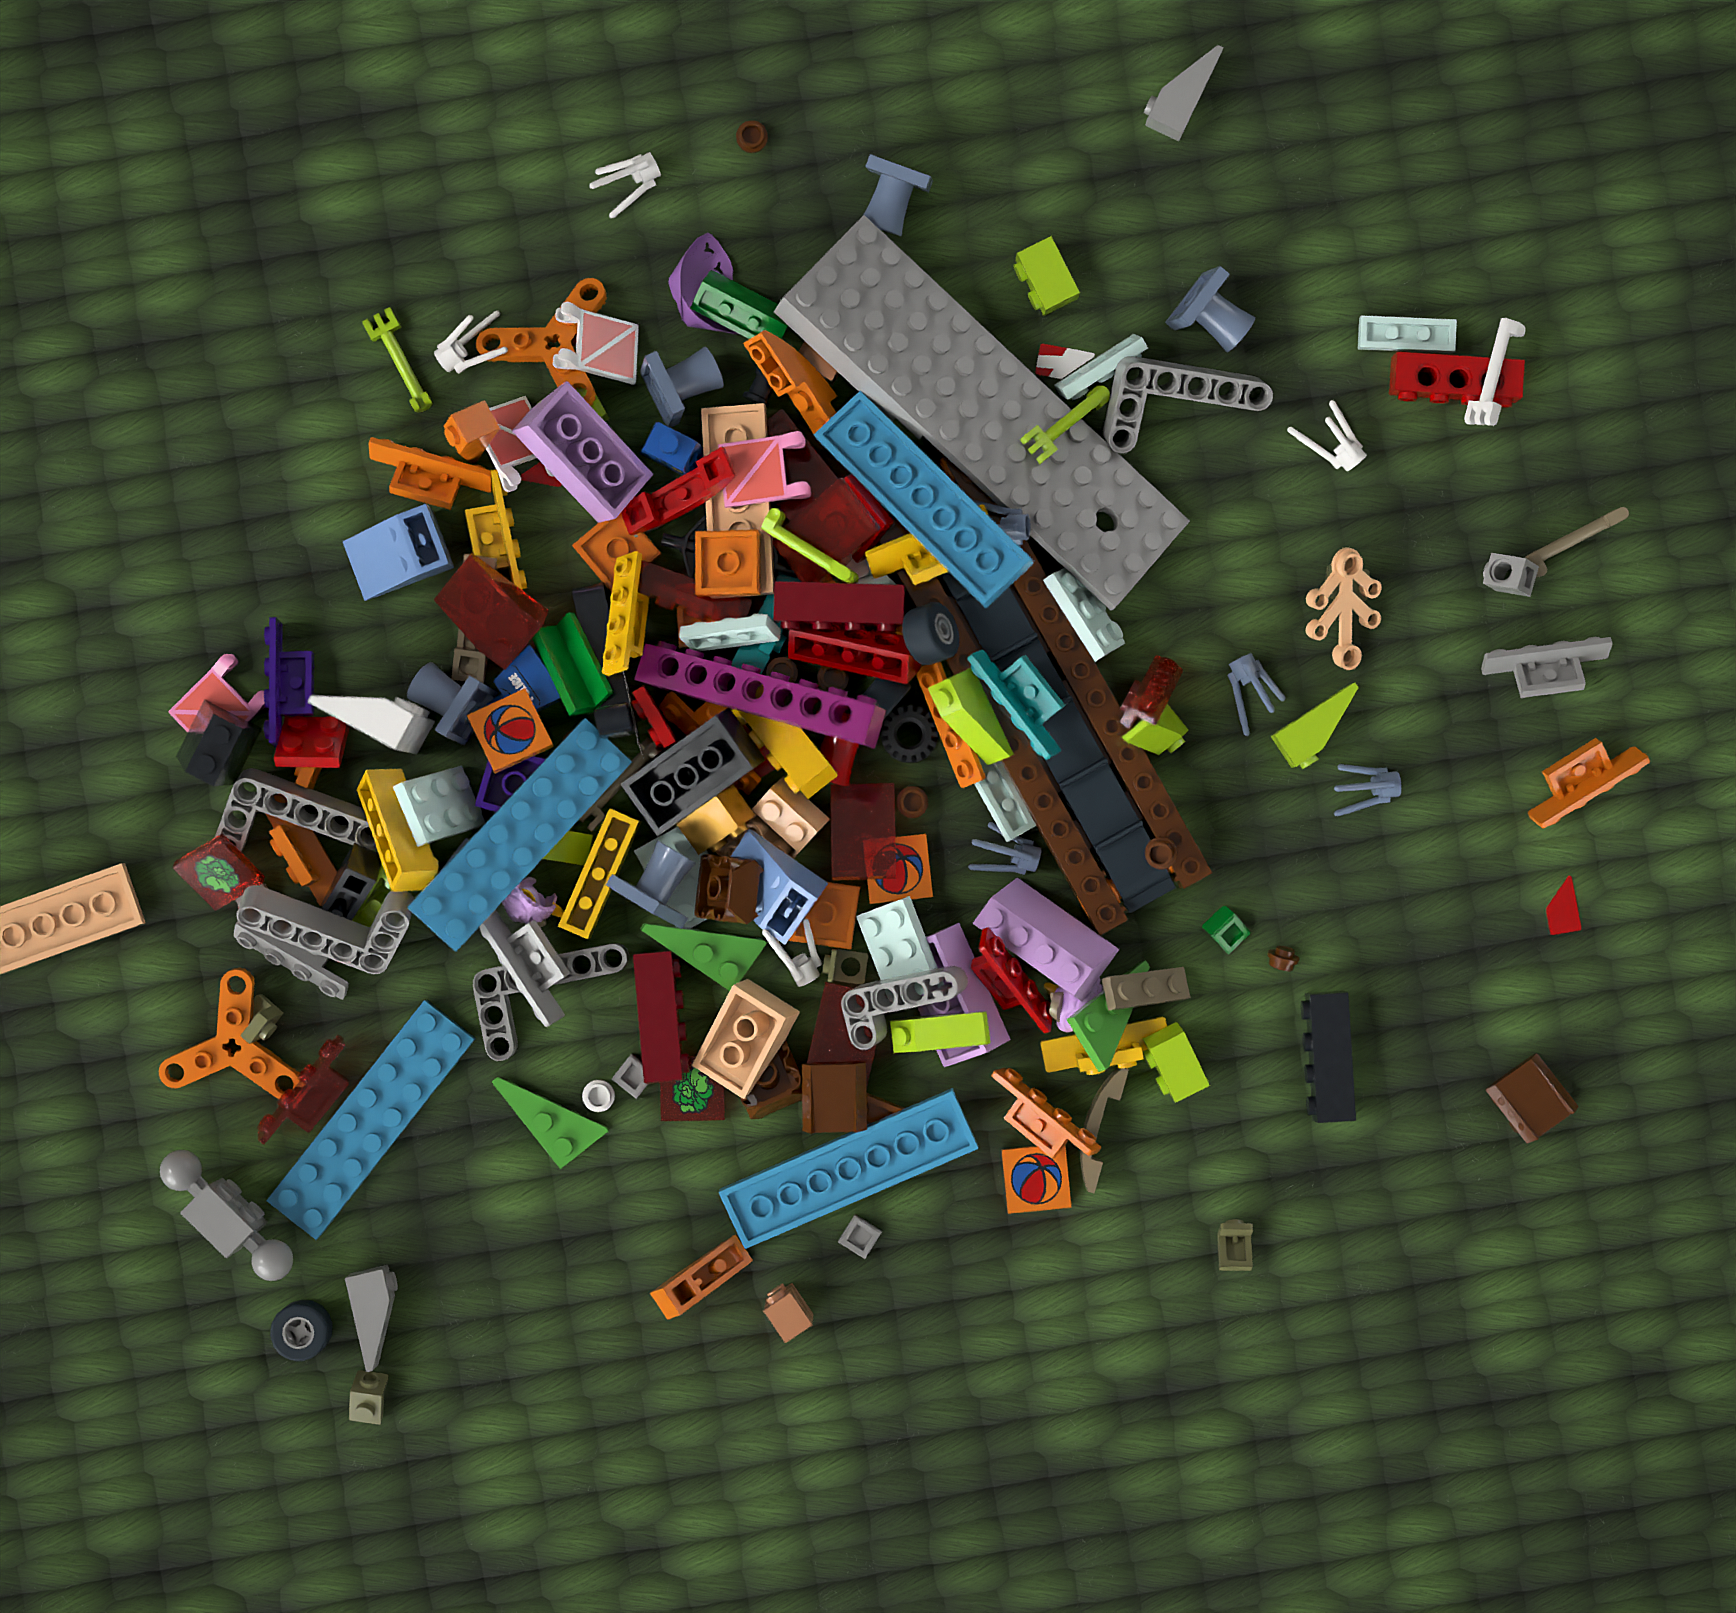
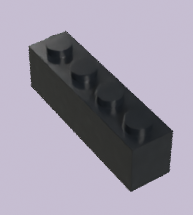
[1300,991,1356,1123]

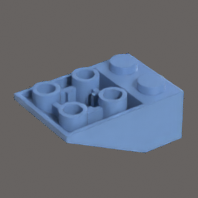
[342,504,454,601]
[730,828,828,945]

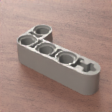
[841,966,968,1050]

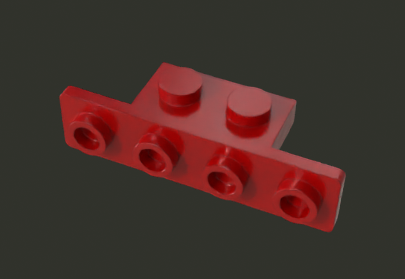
[971,927,1053,1034]

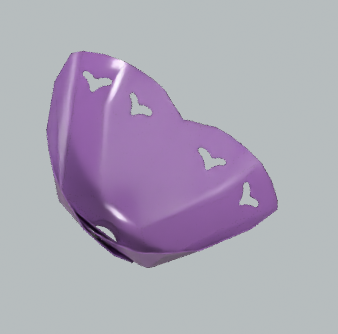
[669,233,738,334]

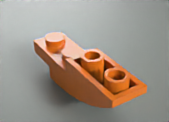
[743,330,837,444]

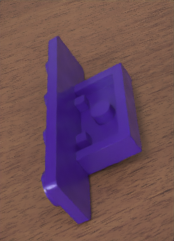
[264,617,314,748]

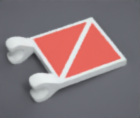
[553,302,639,384]
[486,396,554,492]

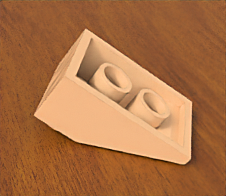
[692,979,800,1099]

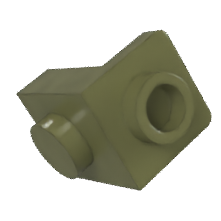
[240,994,284,1044]
[1217,1219,1253,1271]
[349,1370,388,1425]

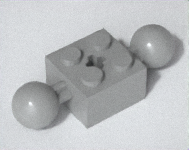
[160,1150,293,1281]

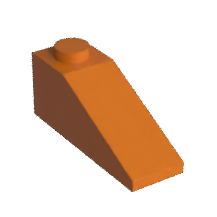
[444,400,500,464]
[650,1234,753,1320]

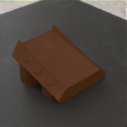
[694,854,764,924]
[739,1040,802,1119]
[1485,1053,1579,1144]
[802,1062,868,1134]

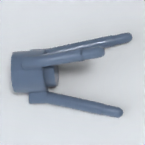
[972,500,1031,545]
[1227,653,1285,736]
[1334,764,1401,816]
[969,822,1041,875]

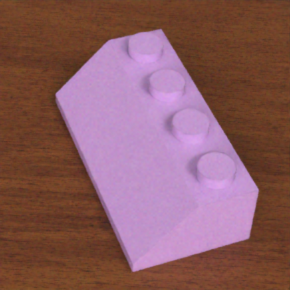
[512,381,653,523]
[973,878,1119,1002]
[917,923,1010,1067]

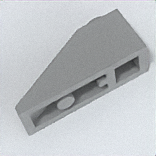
[1144,45,1224,141]
[345,1265,398,1372]

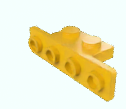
[465,469,527,598]
[865,504,988,585]
[602,551,649,676]
[1040,1017,1167,1075]

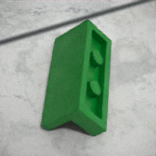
[690,270,788,339]
[530,612,613,716]

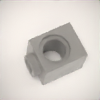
[1483,553,1539,597]

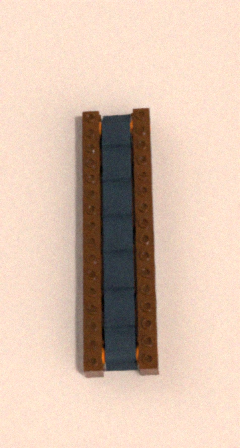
[876,445,1212,935]

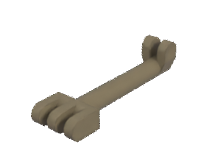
[1524,507,1629,577]
[579,737,662,832]

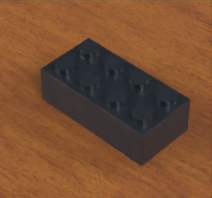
[621,707,766,836]

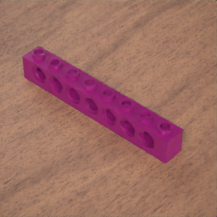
[634,641,886,748]

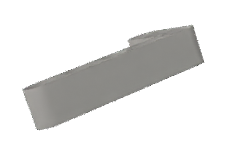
[1103,356,1273,453]
[212,768,377,862]
[236,885,414,974]
[473,943,630,1061]

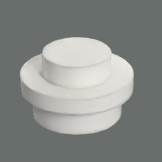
[582,1080,615,1112]

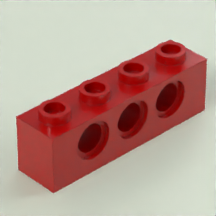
[1389,352,1525,408]
[788,624,921,684]

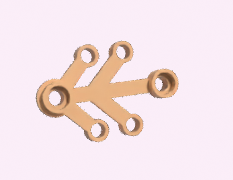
[1306,547,1382,670]

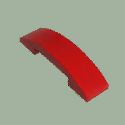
[621,447,735,535]

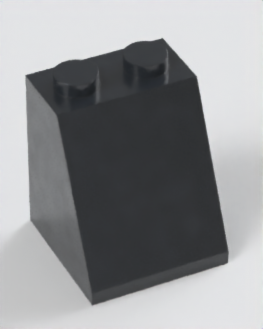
[176,700,262,786]

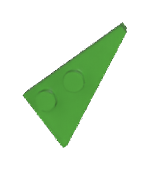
[640,923,767,991]
[1066,960,1150,1072]
[492,1077,609,1169]

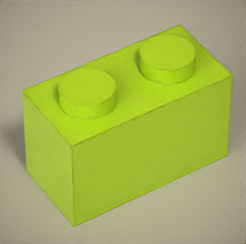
[1013,236,1080,316]
[1143,1022,1210,1103]

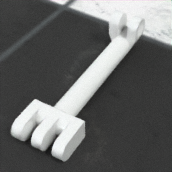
[1465,318,1525,426]

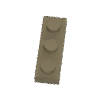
[1102,967,1191,1011]

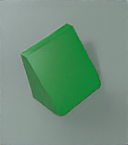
[1202,906,1251,955]

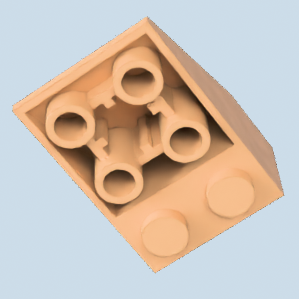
[715,776,830,859]

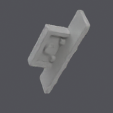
[1481,637,1613,698]
[479,910,570,1027]
[234,921,349,1000]

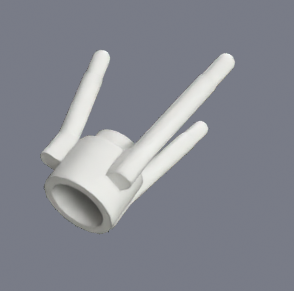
[589,152,661,218]
[434,311,508,374]
[1287,400,1367,472]
[762,919,823,987]

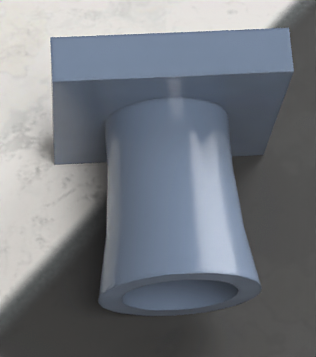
[863,154,933,236]
[1165,266,1255,352]
[640,347,723,428]
[407,662,499,746]
[606,840,696,929]

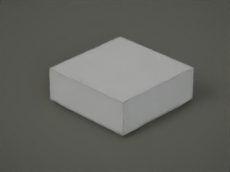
[612,1054,648,1099]
[838,1214,882,1259]

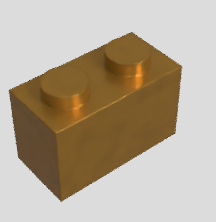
[677,784,755,855]

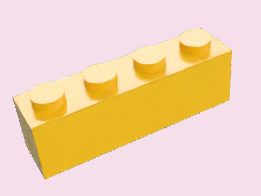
[732,685,838,799]
[357,769,439,892]
[558,808,642,939]

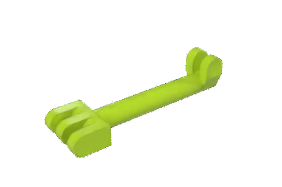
[362,307,433,412]
[1020,386,1110,464]
[761,508,859,584]

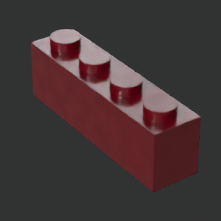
[773,581,904,632]
[633,951,690,1084]

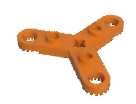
[476,278,607,406]
[159,967,303,1100]

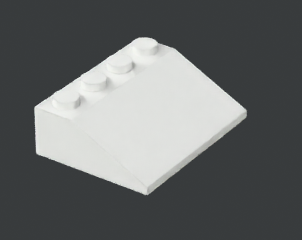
[308,696,435,755]

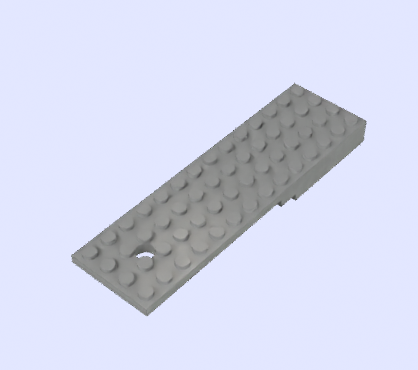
[774,215,1190,611]

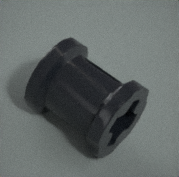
[742,367,774,409]

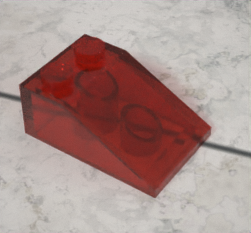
[773,477,881,583]
[434,552,549,670]

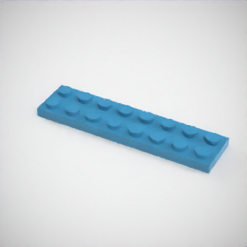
[814,391,1034,608]
[407,718,632,951]
[266,1000,476,1240]
[719,1088,979,1249]

